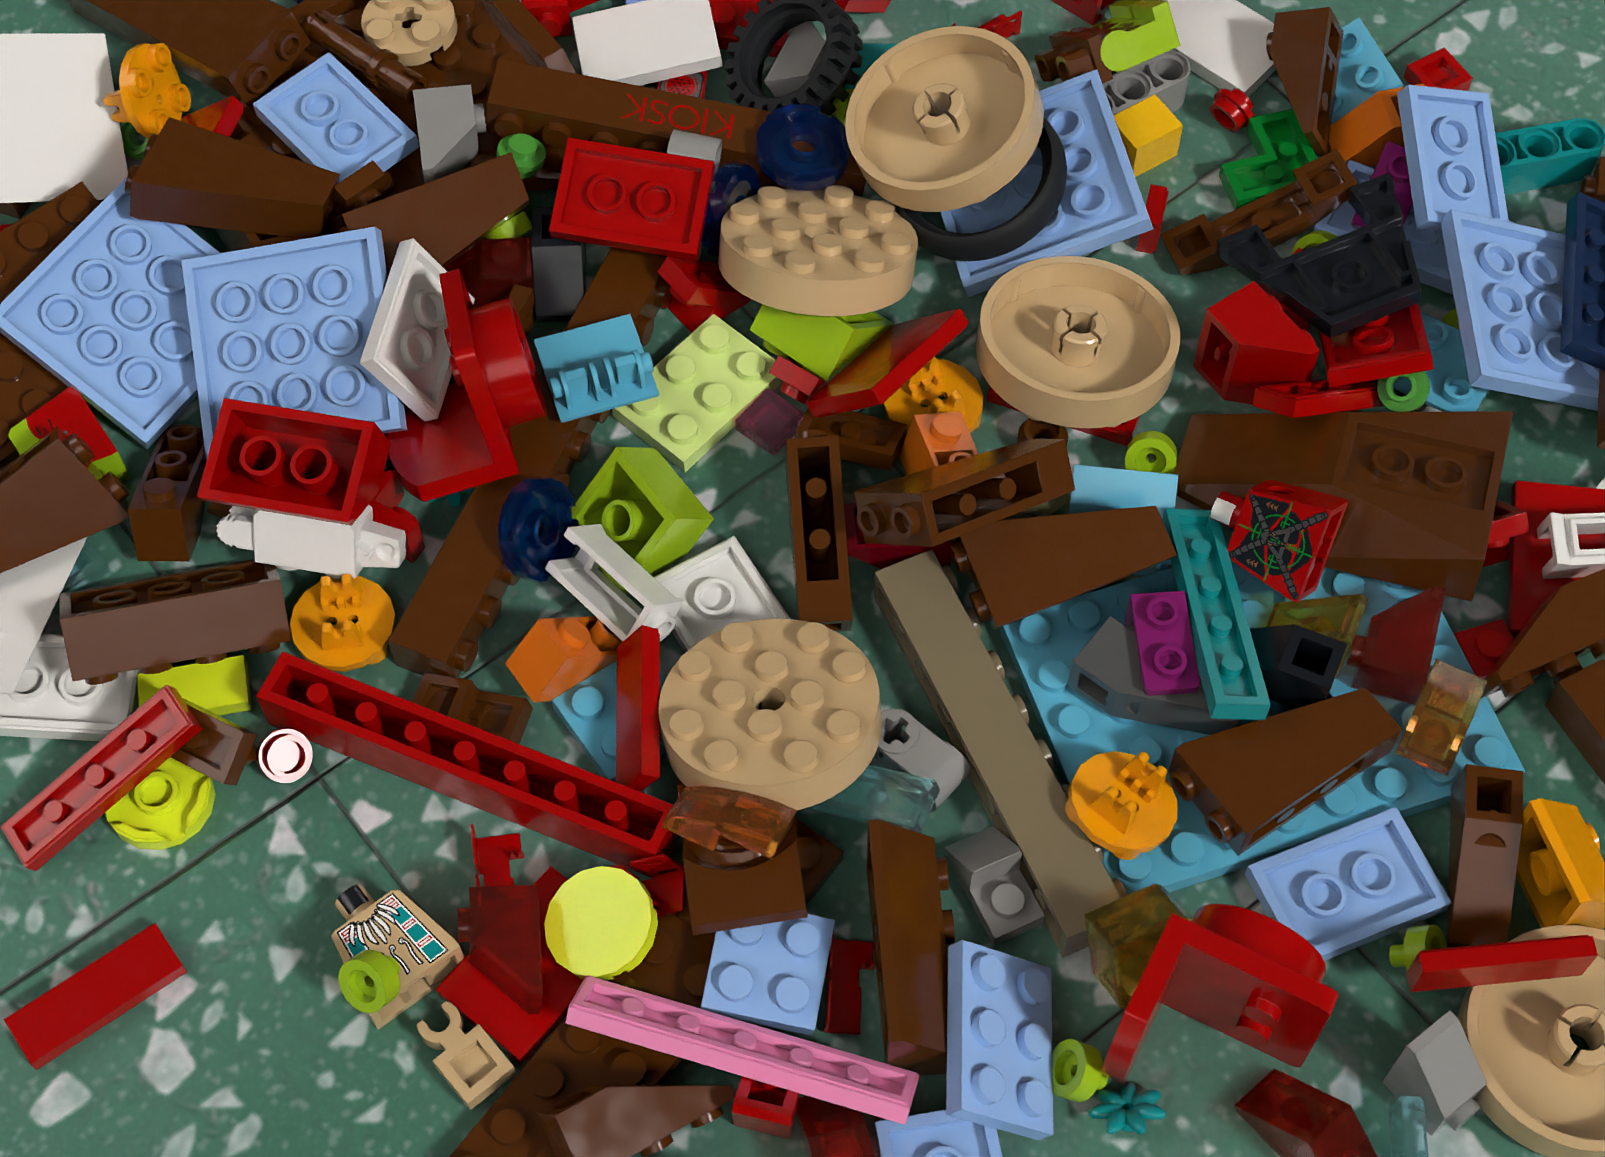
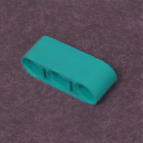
[1495,118,1605,195]

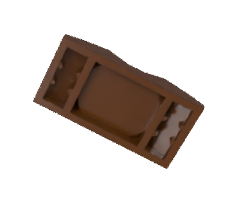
[677,777,808,935]

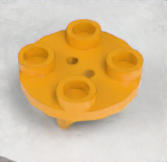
[103,43,191,139]
[884,356,983,435]
[290,574,397,672]
[1065,751,1177,860]

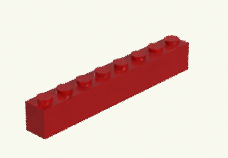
[256,651,682,877]

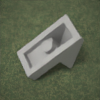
[944,826,1045,946]

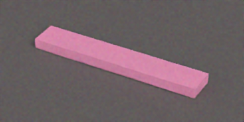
[566,975,920,1125]

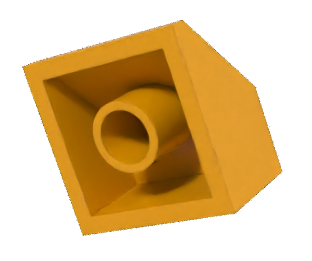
[1516,798,1605,929]

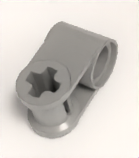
[870,708,971,812]

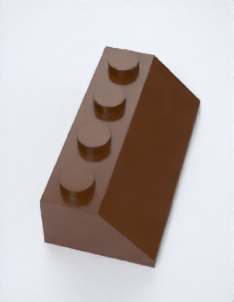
[60,559,291,685]
[866,819,955,1076]

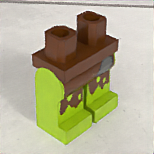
[1035,0,1181,84]

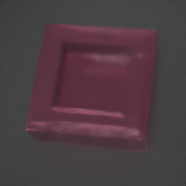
[735,388,805,456]

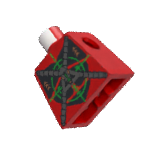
[1210,480,1349,603]

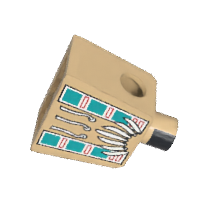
[331,884,464,1030]

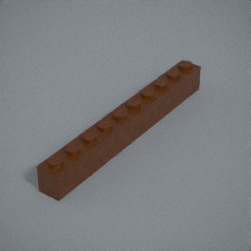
[388,247,672,678]

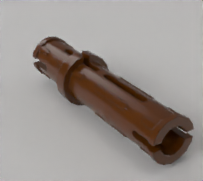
[303,11,428,104]

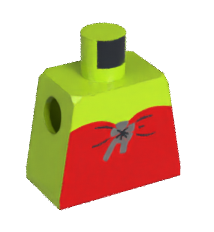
[0,386,130,482]

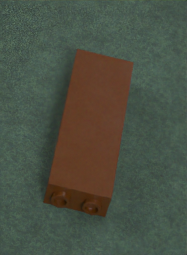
[66,0,311,109]

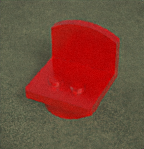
[387,269,547,502]
[1101,904,1339,1084]

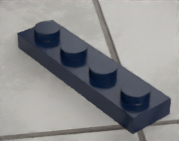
[1560,192,1605,370]

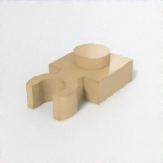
[417,1001,517,1110]

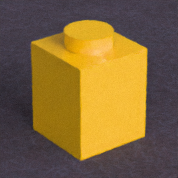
[1113,94,1183,177]

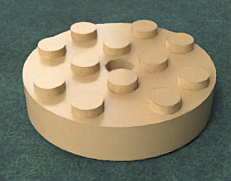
[845,26,1044,212]
[718,185,918,316]
[975,256,1181,428]
[658,618,882,814]
[1458,925,1605,1157]

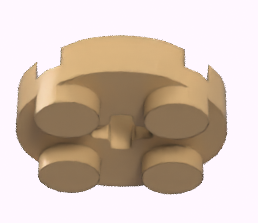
[361,0,457,66]

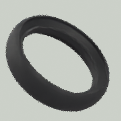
[893,117,1067,261]

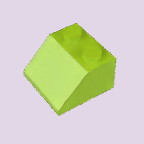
[750,304,894,383]
[562,447,714,594]

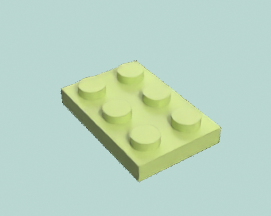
[612,314,784,473]

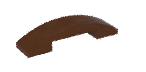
[1160,149,1358,275]

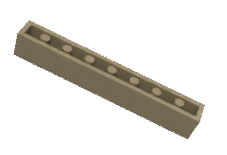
[874,550,1130,958]

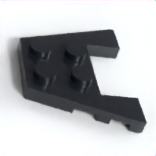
[1216,173,1422,338]

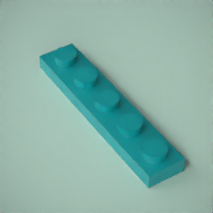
[1162,508,1271,720]

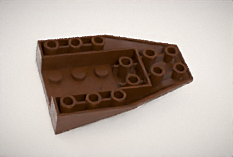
[1173,411,1513,602]

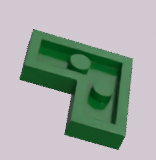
[1219,109,1317,210]

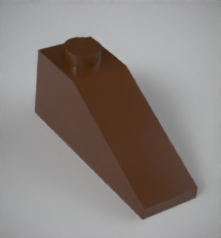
[1266,7,1344,156]

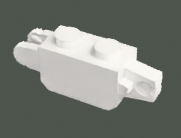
[215,505,406,579]

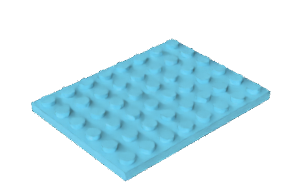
[999,561,1525,905]

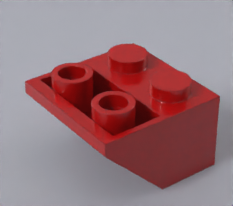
[1193,281,1320,405]

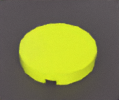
[105,757,216,850]
[544,866,658,981]

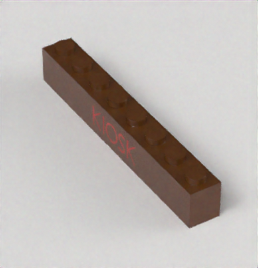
[486,58,866,197]

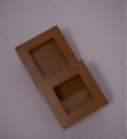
[412,673,533,744]

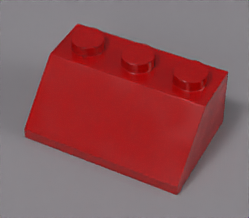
[197,398,391,526]

